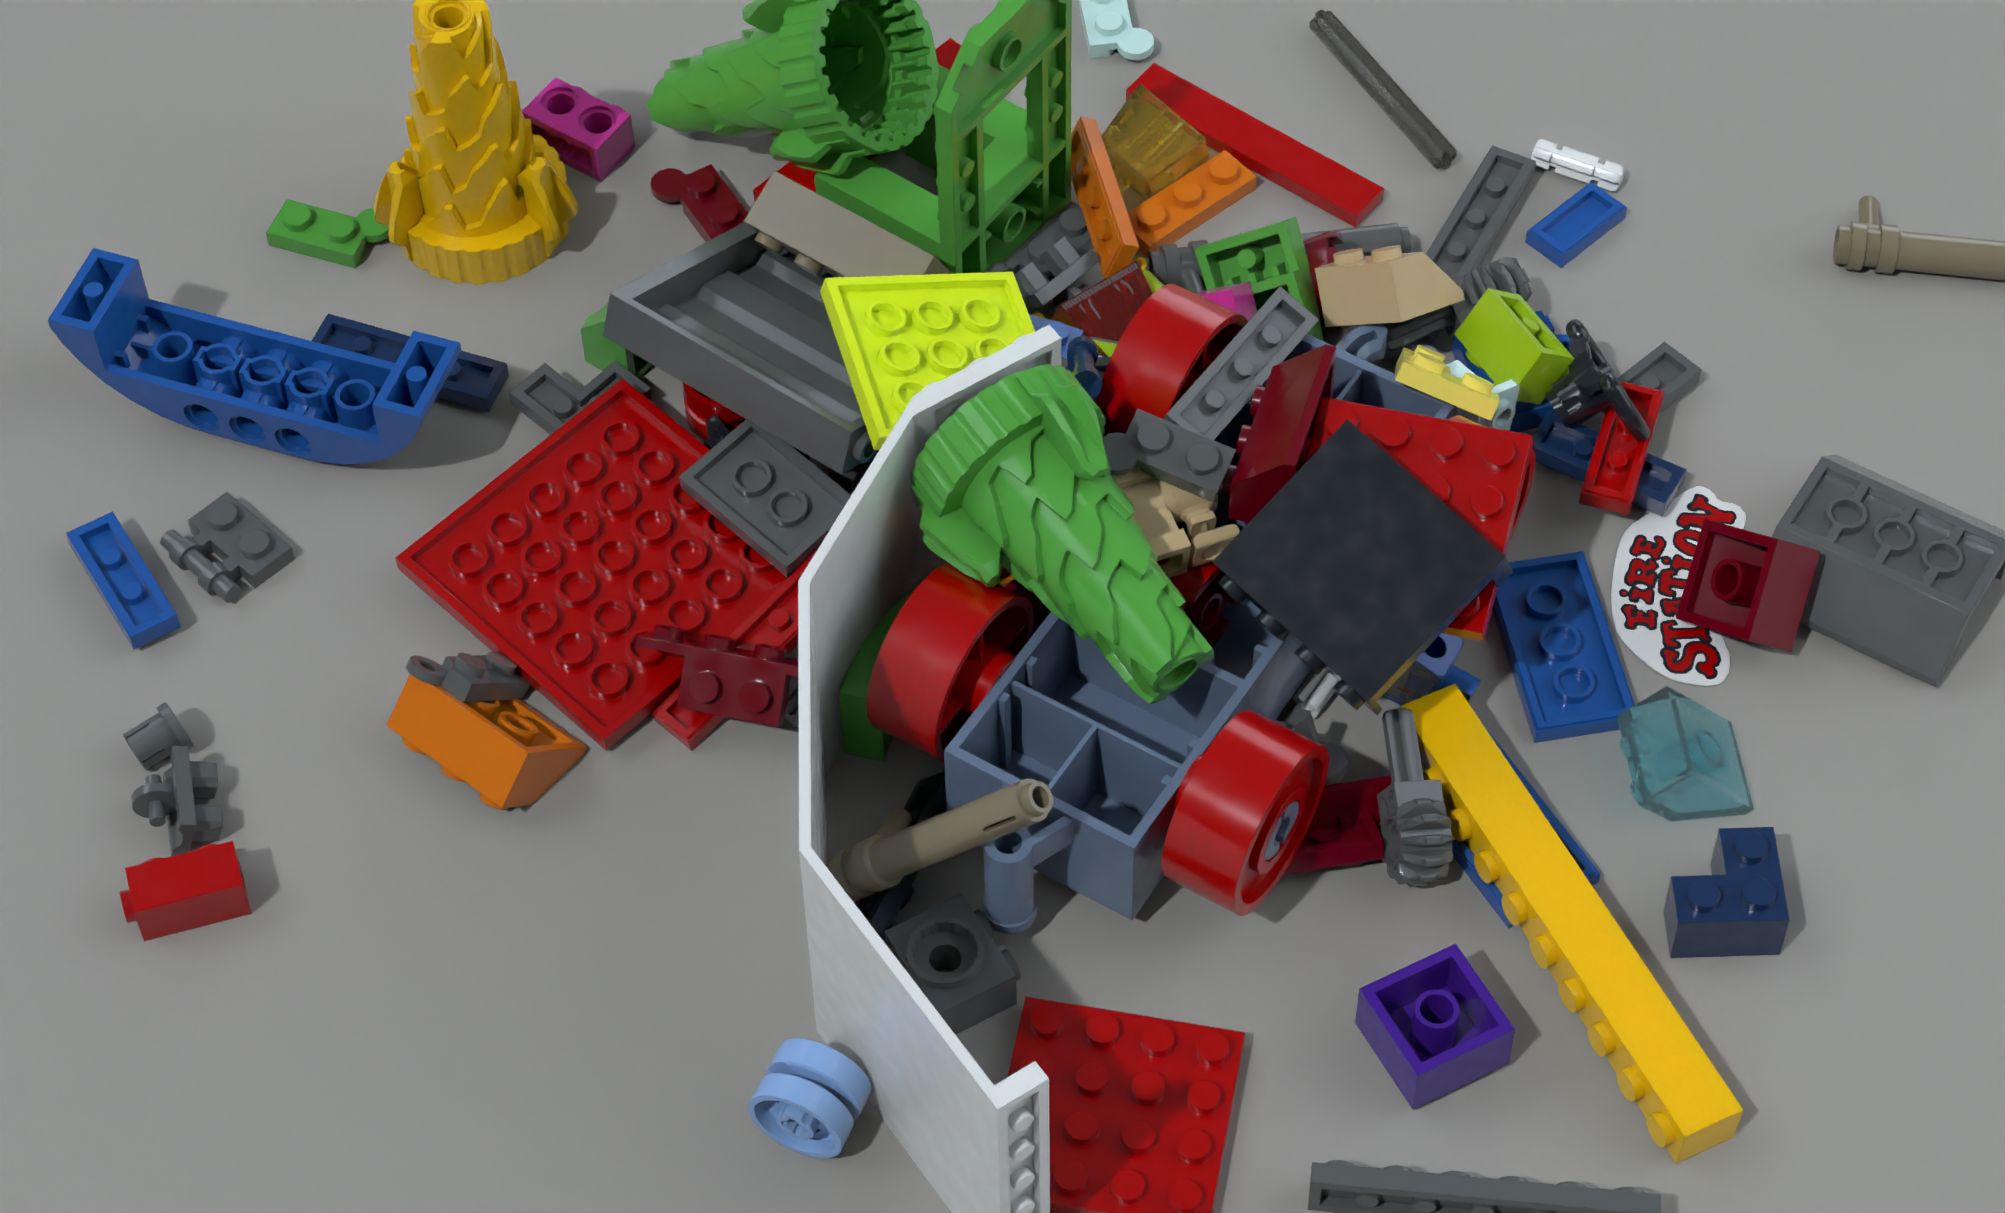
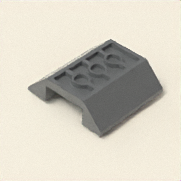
[1772,455,2005,687]

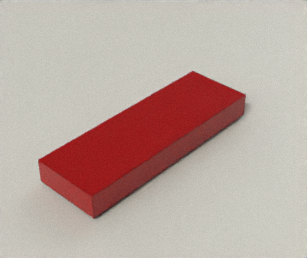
[1579,381,1665,516]

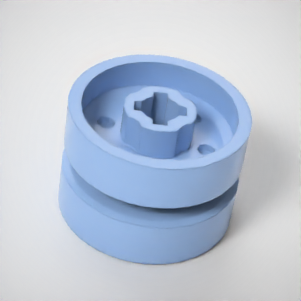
[748,1038,872,1158]

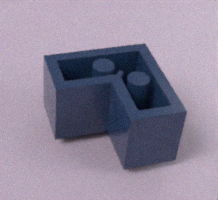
[1663,827,1789,958]

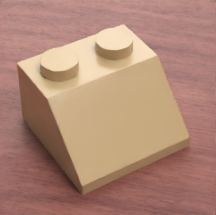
[1315,245,1465,327]

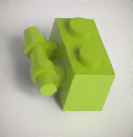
[1454,288,1574,404]

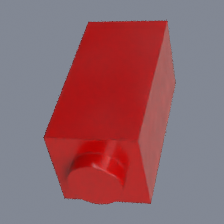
[120,841,252,941]

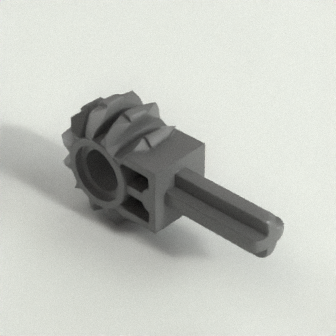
[1382,257,1532,351]
[1377,708,1455,887]

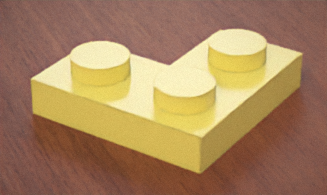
[1395,345,1500,421]

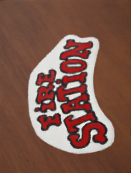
[1611,486,1746,686]

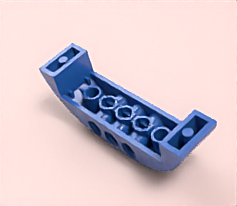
[48,248,462,465]

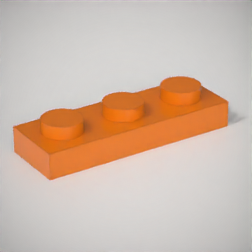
[1128,150,1257,258]

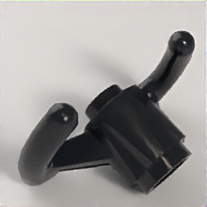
[1545,319,1650,442]

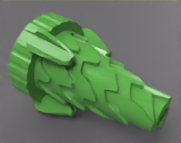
[647,0,939,175]
[910,364,1214,704]

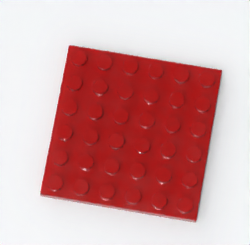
[395,378,787,751]

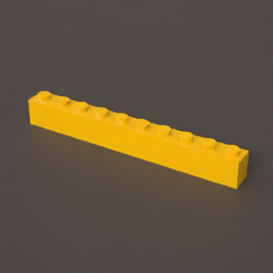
[1399,684,1743,1163]

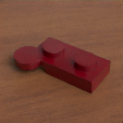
[650,164,748,242]

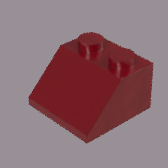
[1676,519,1821,652]

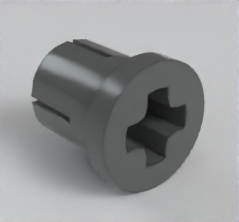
[123,702,194,770]

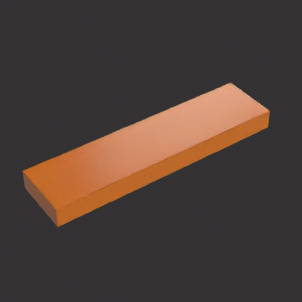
[1071,117,1139,283]

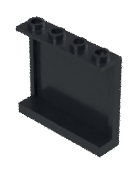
[1212,420,1513,715]

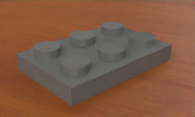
[679,419,851,578]

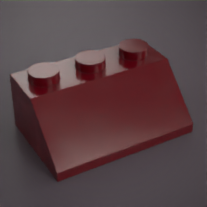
[1222,344,1336,523]

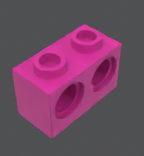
[522,77,635,182]

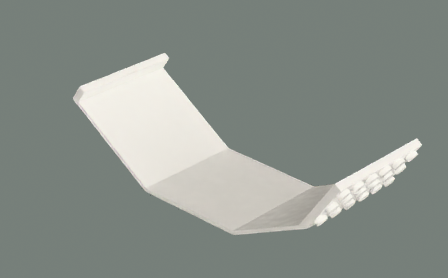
[798,325,1061,1213]

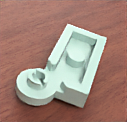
[1077,0,1154,61]

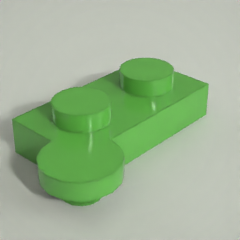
[266,199,389,269]

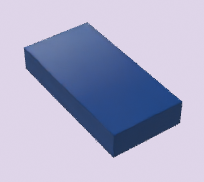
[1525,182,1627,268]

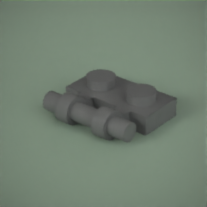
[160,492,295,603]

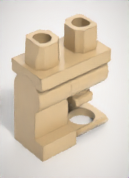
[1111,465,1240,578]

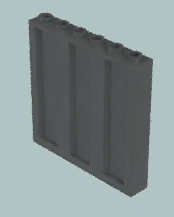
[603,222,879,475]

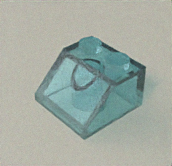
[1617,686,1754,822]

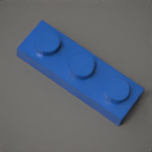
[66,511,181,649]

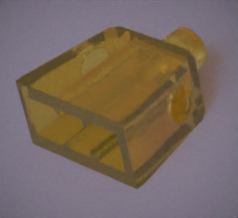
[1101,84,1210,201]

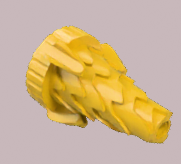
[373,0,579,285]

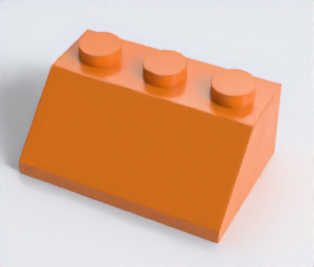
[386,674,587,810]

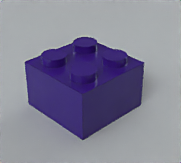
[1355,944,1515,1110]

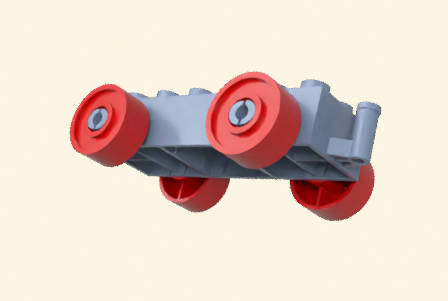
[866,284,1536,934]

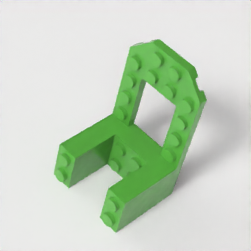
[814,0,1072,274]

